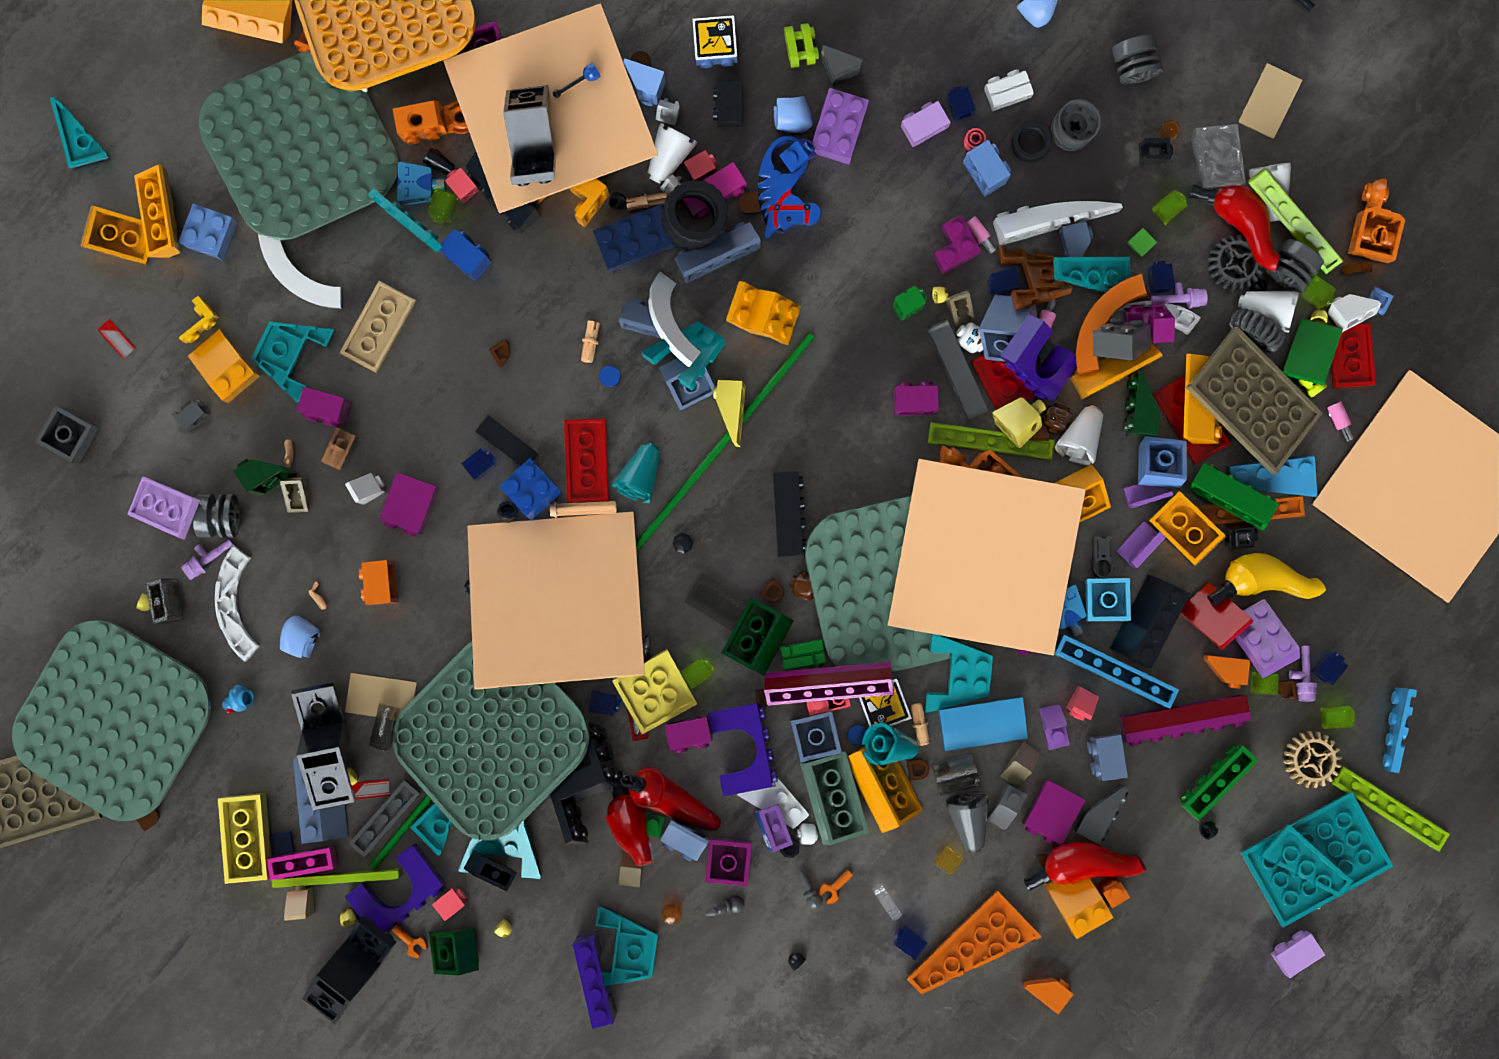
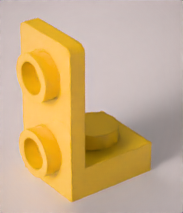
[179,296,219,343]

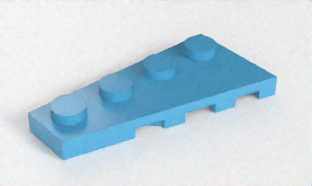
[1229,455,1317,497]
[1383,687,1417,773]

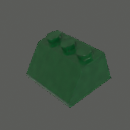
[233,459,297,496]
[721,598,794,676]

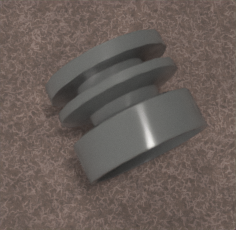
[1111,35,1163,84]
[1050,99,1101,151]
[1266,239,1324,294]
[193,494,240,538]

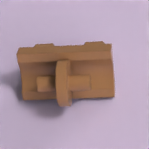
[321,427,357,470]

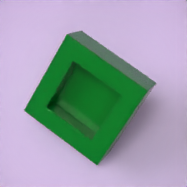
[645,811,665,838]

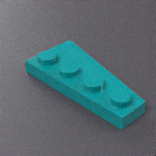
[1260,824,1353,897]

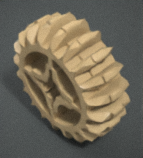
[1283,731,1342,788]

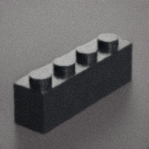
[773,472,806,557]

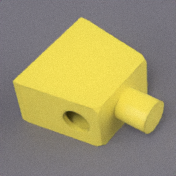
[992,398,1046,448]

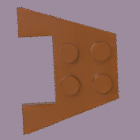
[997,245,1073,310]

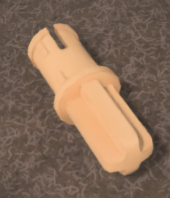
[626,192,668,212]
[581,321,601,363]
[910,703,931,746]

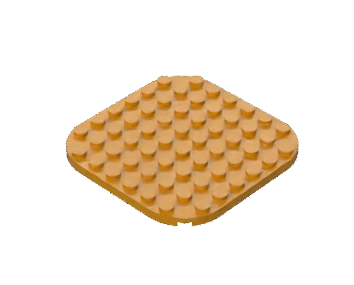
[294,0,476,91]

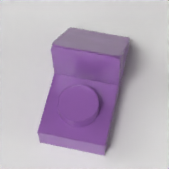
[1039,704,1070,750]

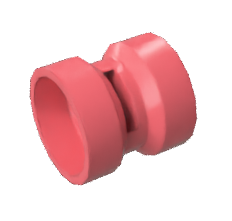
[963,128,986,152]

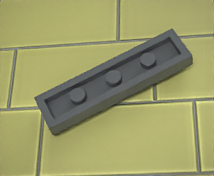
[349,779,421,858]

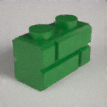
[893,286,927,321]
[780,639,826,671]

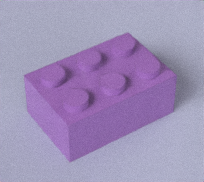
[812,88,869,165]
[1235,599,1300,678]

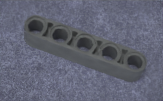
[927,319,988,420]

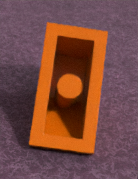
[1203,655,1250,689]
[1022,977,1074,1015]

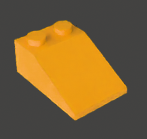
[80,206,148,264]
[188,329,260,403]
[1149,491,1226,566]
[1044,879,1113,939]

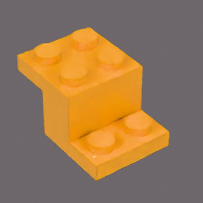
[569,179,610,227]
[726,281,801,345]

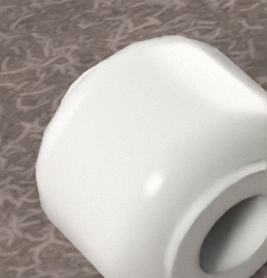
[795,823,818,845]

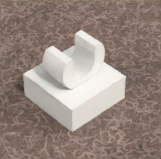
[655,98,680,125]
[660,175,682,196]

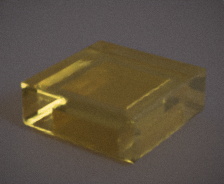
[934,846,964,876]

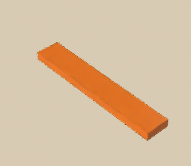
[1196,495,1305,525]

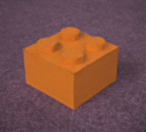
[359,560,398,605]

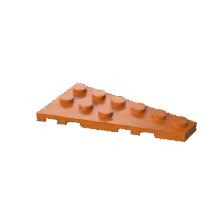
[906,890,1042,995]

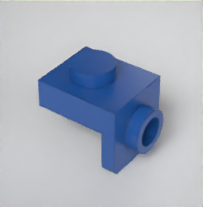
[779,138,817,172]

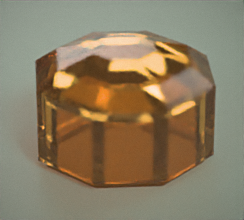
[1159,120,1181,141]
[661,903,682,925]

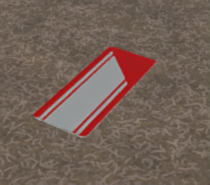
[98,320,135,359]
[352,780,390,800]

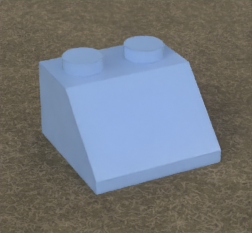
[623,58,666,106]

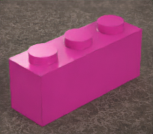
[682,162,747,219]
[267,845,338,880]

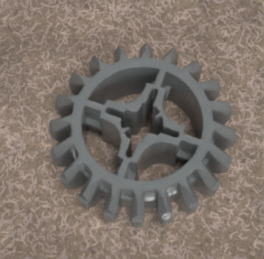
[1207,235,1263,291]
[1229,308,1285,352]

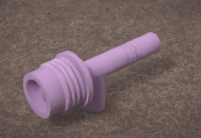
[1151,282,1208,309]
[181,539,233,580]
[1289,646,1317,702]

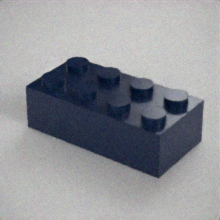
[593,203,679,274]

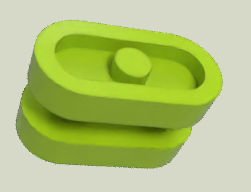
[784,23,819,68]

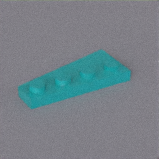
[368,189,443,252]
[1054,257,1130,293]

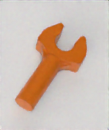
[819,869,853,904]
[391,924,428,958]

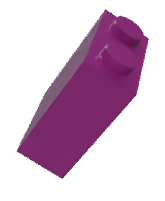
[379,472,439,537]
[1022,778,1085,846]

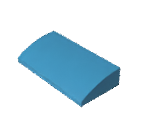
[938,697,1028,751]

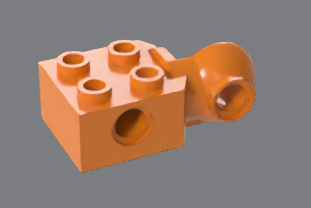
[392,100,469,145]
[1347,178,1405,264]
[939,446,1022,477]

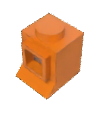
[1096,877,1130,909]

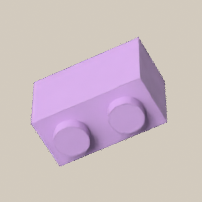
[901,101,951,147]
[1271,930,1325,978]

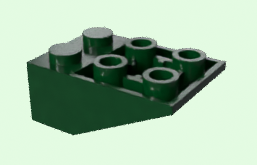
[1123,369,1161,438]

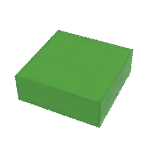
[1127,228,1157,258]

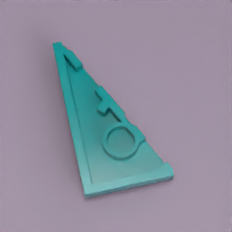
[50,97,109,169]
[410,803,452,856]

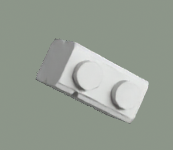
[984,69,1034,111]

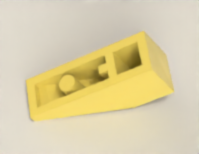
[713,380,746,447]

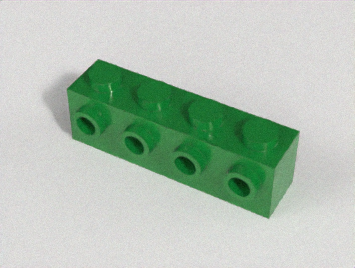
[1189,463,1279,531]
[1179,744,1259,821]

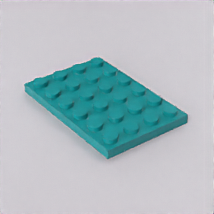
[1240,792,1393,928]

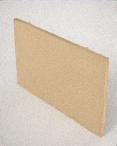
[1238,63,1302,139]
[345,673,417,720]

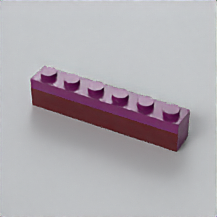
[764,662,894,706]
[1118,694,1251,746]

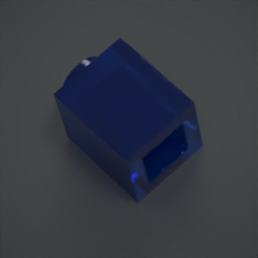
[946,86,976,122]
[1147,261,1175,294]
[987,267,1021,295]
[461,448,496,481]
[1311,652,1348,686]
[588,690,621,716]
[893,925,927,960]

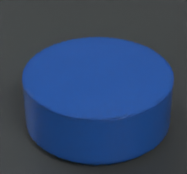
[599,366,620,387]
[848,725,867,746]

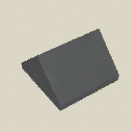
[821,45,863,86]

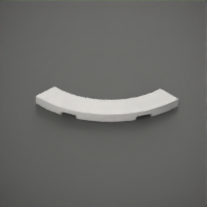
[258,234,342,309]
[648,272,701,367]
[1109,301,1201,335]
[215,545,260,662]

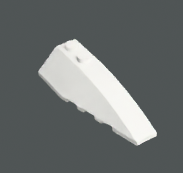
[993,201,1123,245]

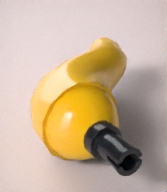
[1207,553,1326,607]

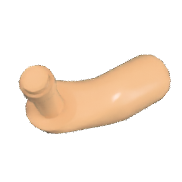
[284,440,294,468]
[309,581,328,610]

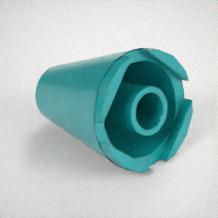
[612,443,661,503]
[862,722,919,765]

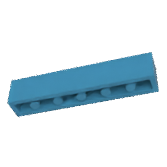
[1054,634,1179,709]

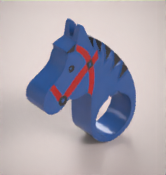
[758,136,821,239]

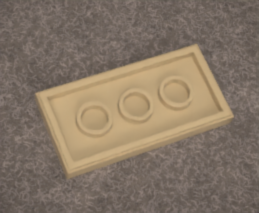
[340,281,416,373]

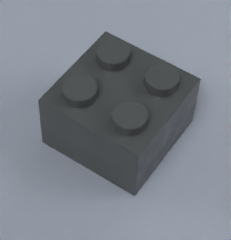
[1093,318,1151,360]
[35,405,100,464]

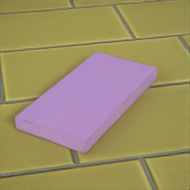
[127,476,200,540]

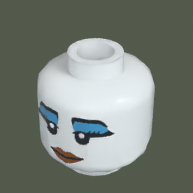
[956,322,983,353]

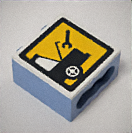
[693,15,737,68]
[858,678,912,727]

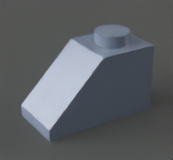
[1059,221,1093,257]

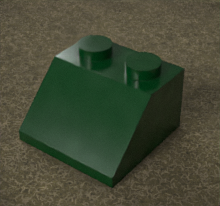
[429,927,479,976]

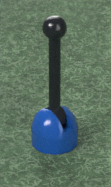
[553,62,601,98]

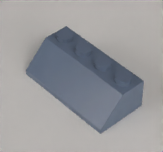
[675,222,761,284]
[293,758,349,844]

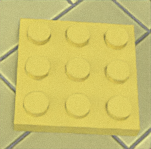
[612,649,697,734]

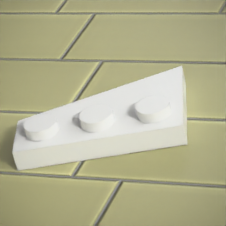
[737,778,809,829]

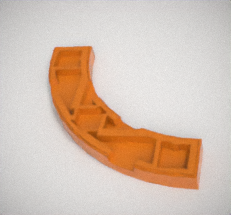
[1076,274,1147,375]

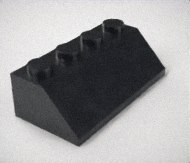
[465,152,540,233]
[1110,574,1190,669]

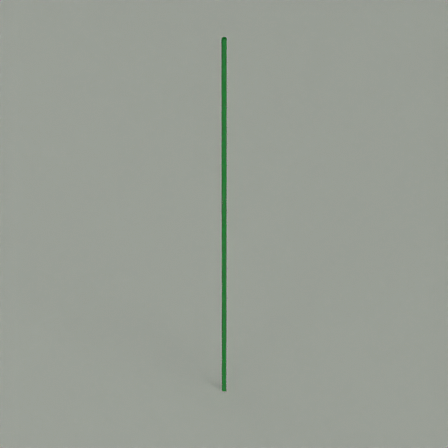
[369,333,815,870]

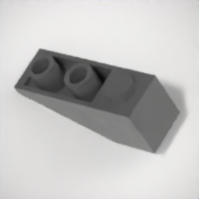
[1074,784,1129,844]

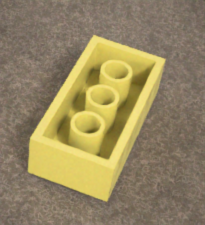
[218,793,272,884]

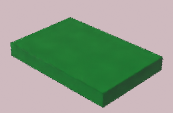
[1283,319,1343,386]

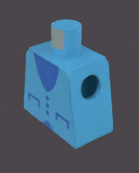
[397,162,446,205]
[1059,584,1087,637]

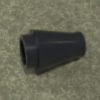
[423,148,455,175]

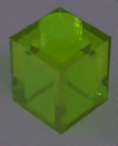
[427,189,458,224]
[1152,190,1188,225]
[1298,275,1336,309]
[680,658,714,689]
[1250,672,1279,695]
[1320,705,1355,729]

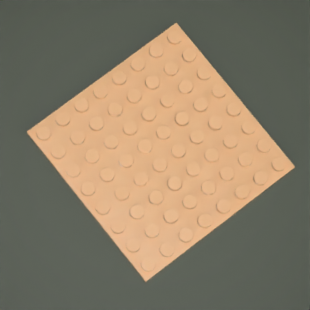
[443,3,658,214]
[1312,370,1499,603]
[887,459,1086,656]
[467,511,645,689]

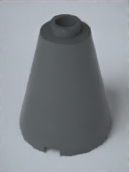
[946,792,989,853]

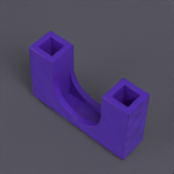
[1000,314,1077,402]
[708,703,778,796]
[345,843,446,933]
[573,931,617,1029]

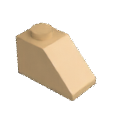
[284,886,315,921]

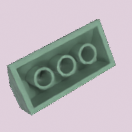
[800,751,869,845]

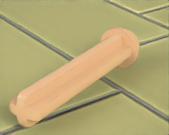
[550,501,617,518]

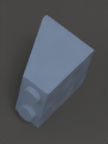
[979,295,1037,362]

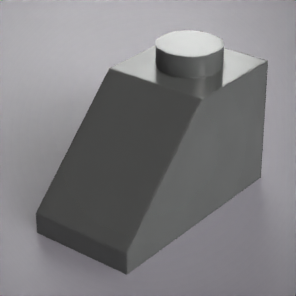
[987,783,1028,830]

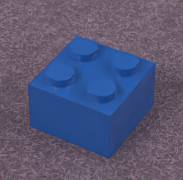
[440,229,491,282]
[499,458,562,520]

